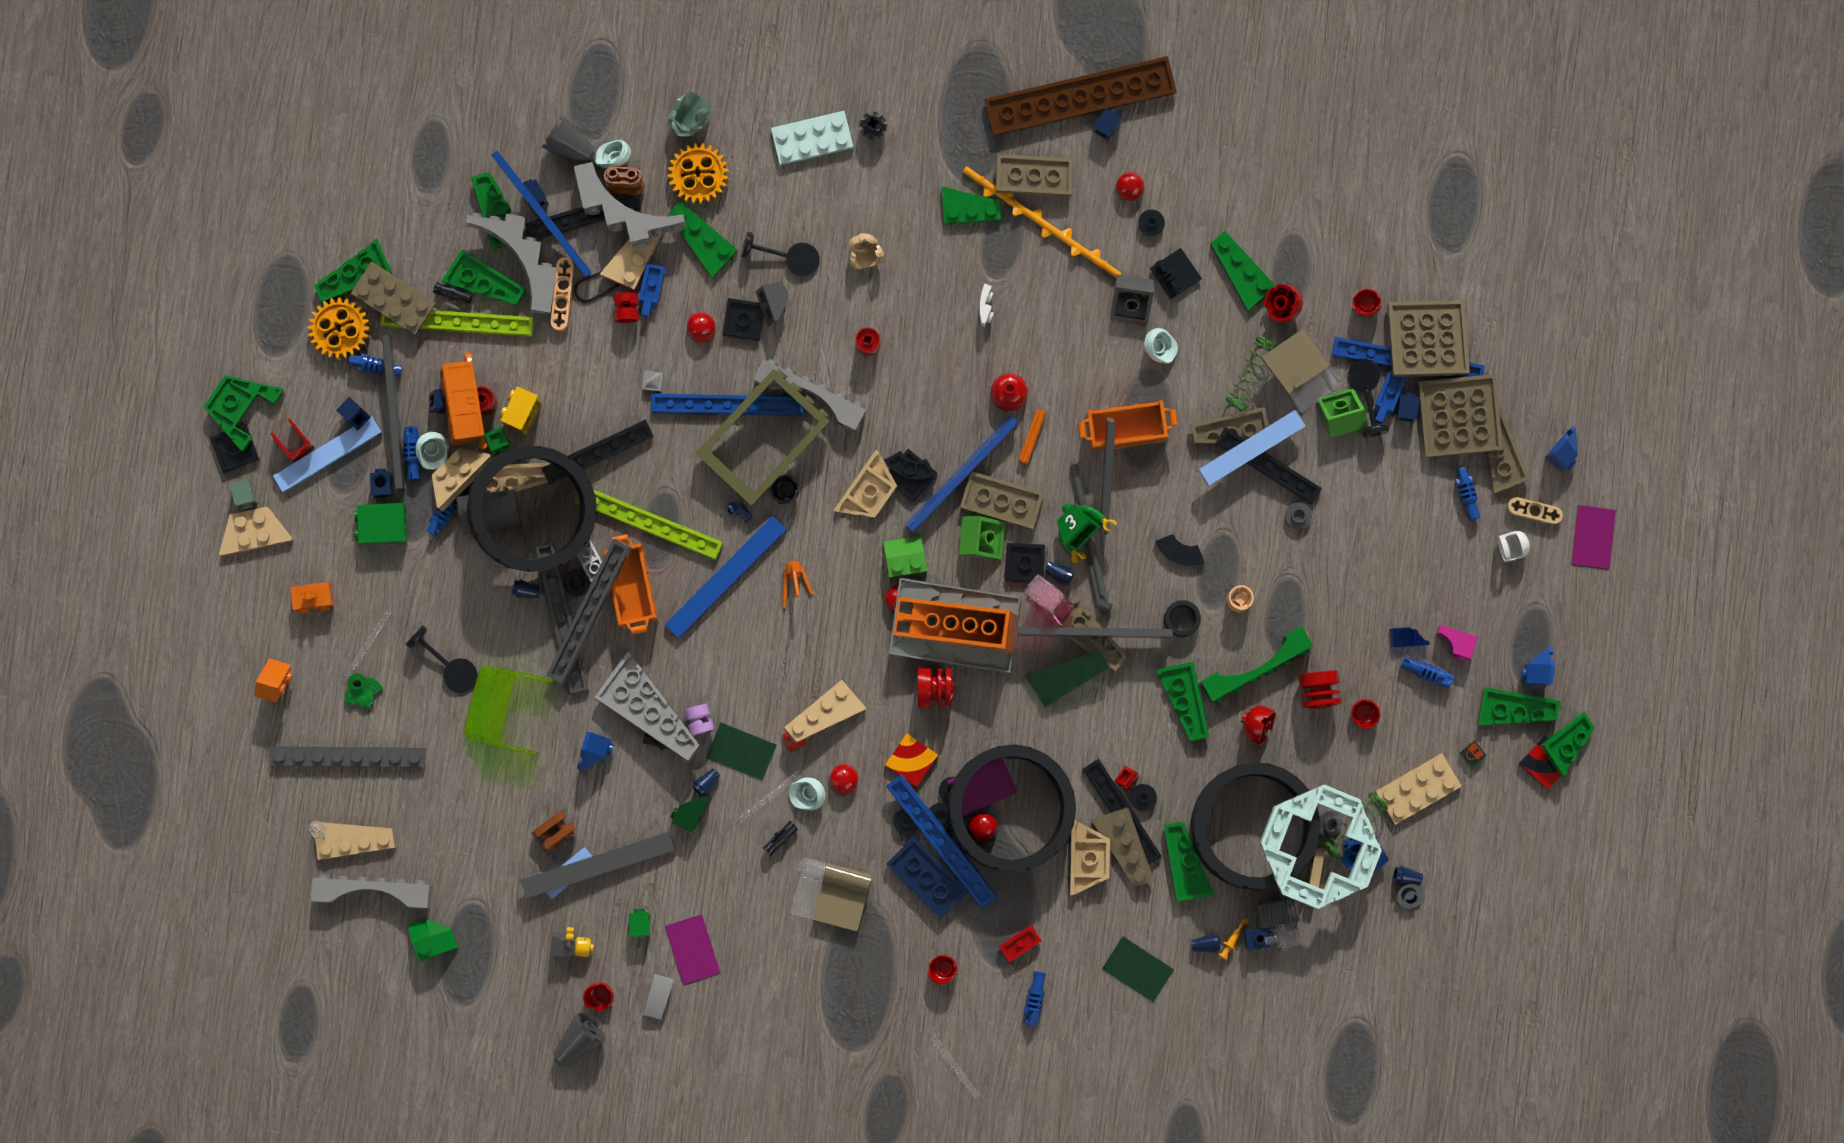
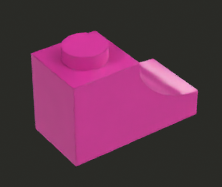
[1436,625,1478,662]

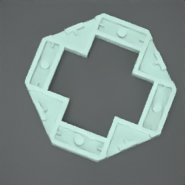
[1260,785,1382,909]

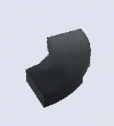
[884,451,936,481]
[1155,534,1205,566]

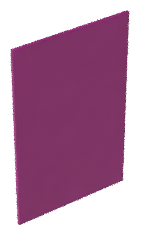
[1571,505,1616,569]
[947,758,1017,816]
[665,914,720,985]

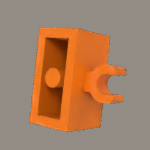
[290,582,335,614]
[254,658,293,702]

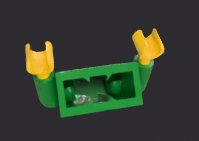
[1057,503,1117,563]

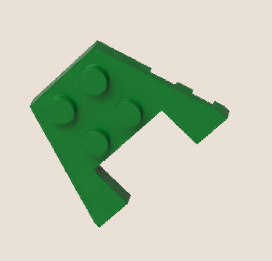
[204,375,284,452]

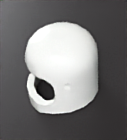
[1497,531,1530,562]

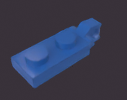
[639,263,666,318]
[1373,370,1407,424]

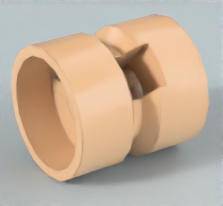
[1226,585,1254,613]

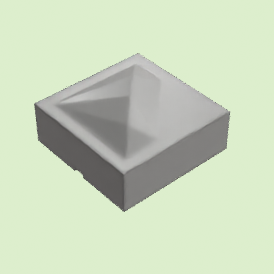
[642,370,664,392]

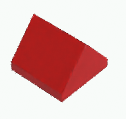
[782,733,807,752]
[1114,766,1139,791]

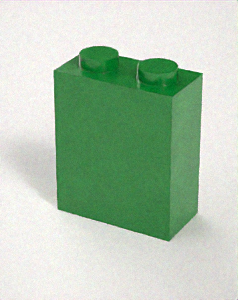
[354,503,407,545]

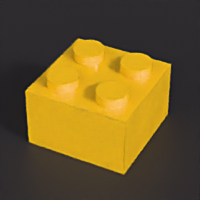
[500,386,542,436]

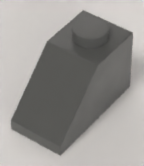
[756,281,789,327]

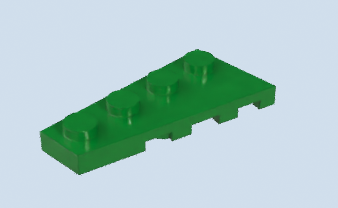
[471,172,528,250]
[668,201,738,279]
[1210,231,1276,312]
[314,239,392,304]
[441,250,527,306]
[1156,662,1210,741]
[1477,687,1561,726]
[1163,822,1215,902]

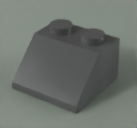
[1110,274,1155,324]

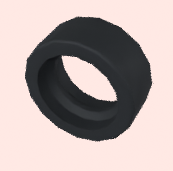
[1164,600,1201,637]

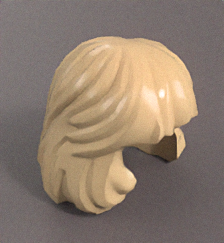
[849,233,884,270]

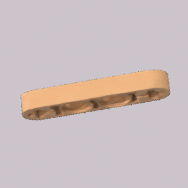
[551,257,574,332]

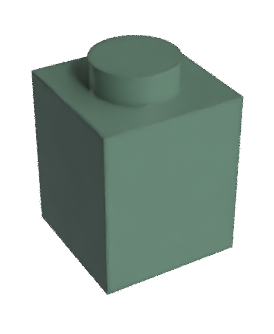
[229,479,257,510]

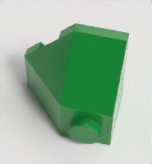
[408,918,458,962]

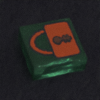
[1459,740,1487,768]

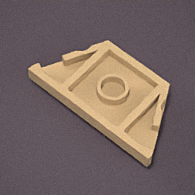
[432,448,493,512]
[834,450,897,518]
[219,507,294,556]
[1070,820,1111,895]

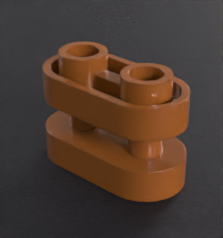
[604,167,645,195]
[531,810,576,853]

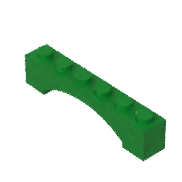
[1199,626,1313,703]

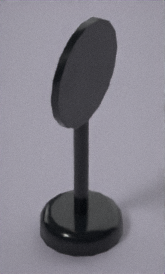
[741,231,820,276]
[1348,358,1389,438]
[405,625,478,693]

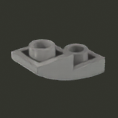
[643,974,673,1020]

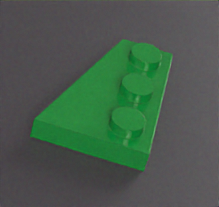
[942,186,1001,225]
[1540,712,1595,777]

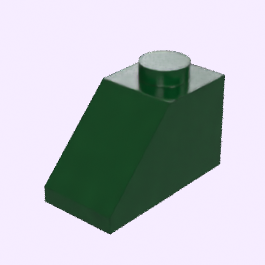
[670,796,710,833]

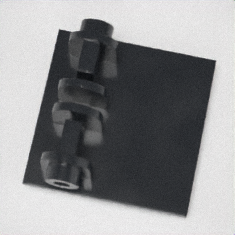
[1149,248,1202,300]

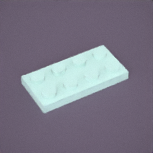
[771,111,853,166]

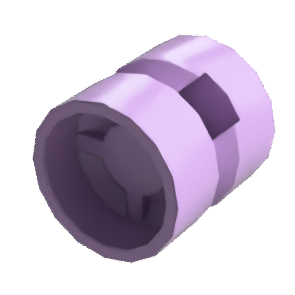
[684,704,715,736]

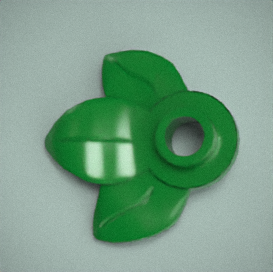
[344,673,383,709]

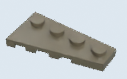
[1190,407,1269,443]
[1488,409,1530,494]
[1053,597,1127,672]
[1091,807,1154,887]

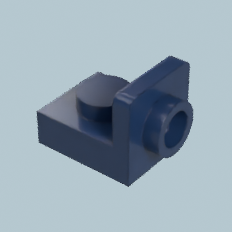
[429,389,446,414]

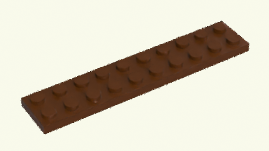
[984,56,1177,137]

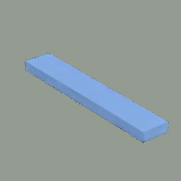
[1198,410,1305,486]
[273,416,382,493]

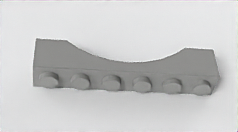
[753,359,866,433]
[311,874,432,908]

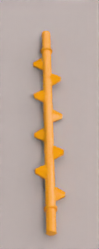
[962,166,1122,278]

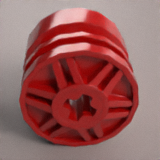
[917,668,954,709]
[1298,670,1342,710]

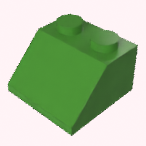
[1317,388,1367,438]
[959,516,1005,560]
[883,535,927,580]

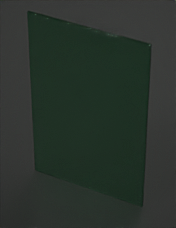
[706,722,777,780]
[1102,936,1174,1002]

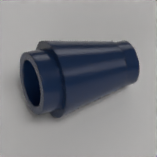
[1045,562,1075,586]
[511,579,541,598]
[692,768,720,797]
[1393,866,1423,885]
[1192,933,1221,953]

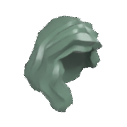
[668,91,711,137]

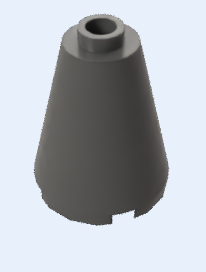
[542,115,596,164]
[553,1013,606,1066]

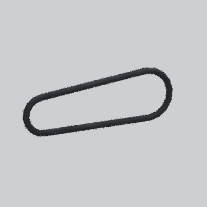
[574,270,620,303]

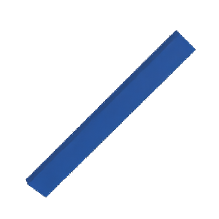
[491,151,591,277]
[1331,337,1485,379]
[651,394,804,416]
[904,417,1018,532]
[664,516,786,638]
[886,774,997,908]

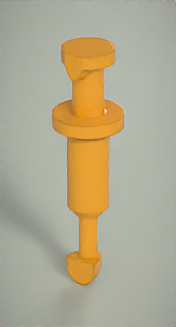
[1218,919,1248,960]

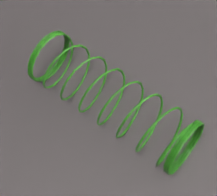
[1225,337,1277,410]
[1322,792,1388,859]

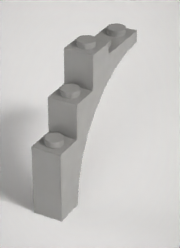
[574,162,686,249]
[465,212,557,315]

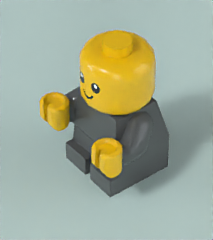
[550,927,594,957]

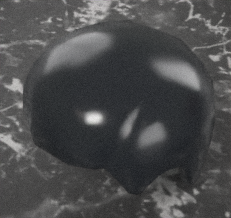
[771,475,800,504]

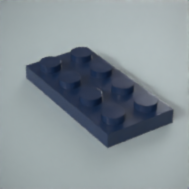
[886,836,968,919]

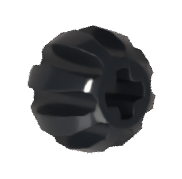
[859,111,887,140]

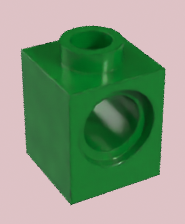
[484,427,511,455]
[629,909,651,937]

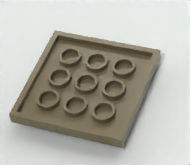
[1387,300,1470,377]
[1419,374,1503,458]

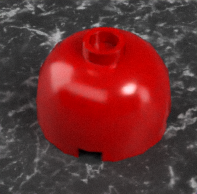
[1264,284,1303,322]
[990,373,1028,411]
[1241,706,1276,746]

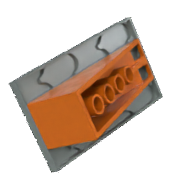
[889,578,1022,674]

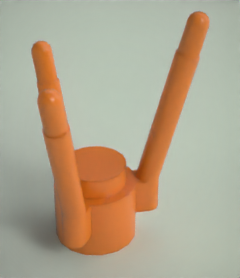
[782,561,813,609]

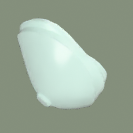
[595,140,631,168]
[1144,328,1178,364]
[416,432,449,470]
[789,777,825,811]

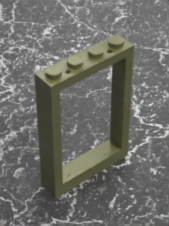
[695,369,830,506]

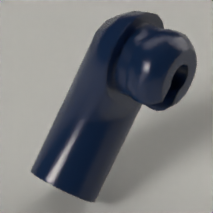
[725,502,753,522]

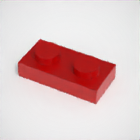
[999,925,1042,962]

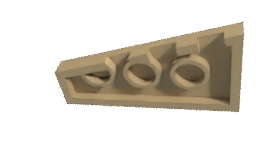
[600,215,661,291]
[473,463,550,493]
[783,680,867,743]
[313,822,396,860]

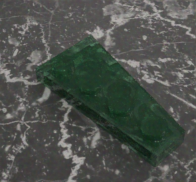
[1025,651,1111,707]

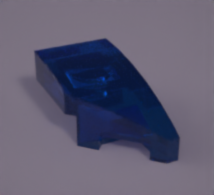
[1389,627,1430,648]

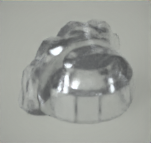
[304,821,326,840]

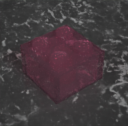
[1023,574,1075,625]

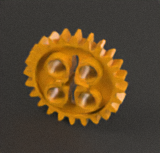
[667,143,729,205]
[307,297,371,360]

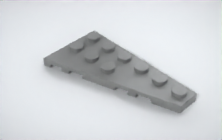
[594,651,700,762]

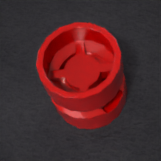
[613,292,639,323]
[855,327,880,356]
[477,386,497,415]

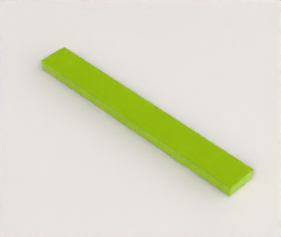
[380,310,534,337]
[574,490,723,560]

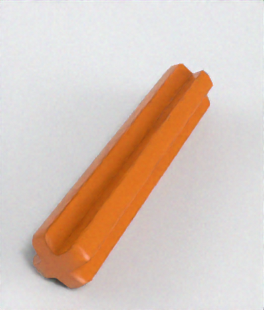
[1018,409,1046,464]

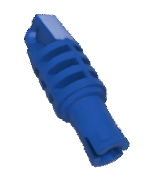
[349,354,403,377]
[403,426,420,480]
[1455,467,1481,521]
[427,496,459,537]
[1400,656,1454,688]
[1024,971,1046,1026]

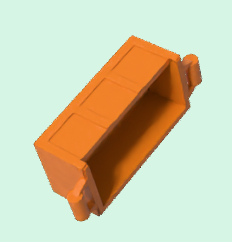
[439,352,487,452]
[1077,400,1178,452]
[603,534,658,635]

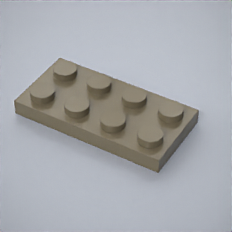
[996,154,1073,197]
[351,262,436,335]
[960,471,1044,530]

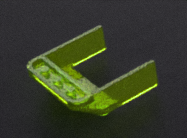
[464,665,556,756]

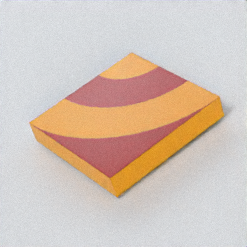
[885,733,938,787]

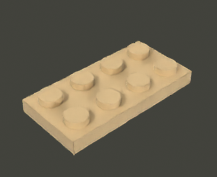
[1375,753,1462,825]

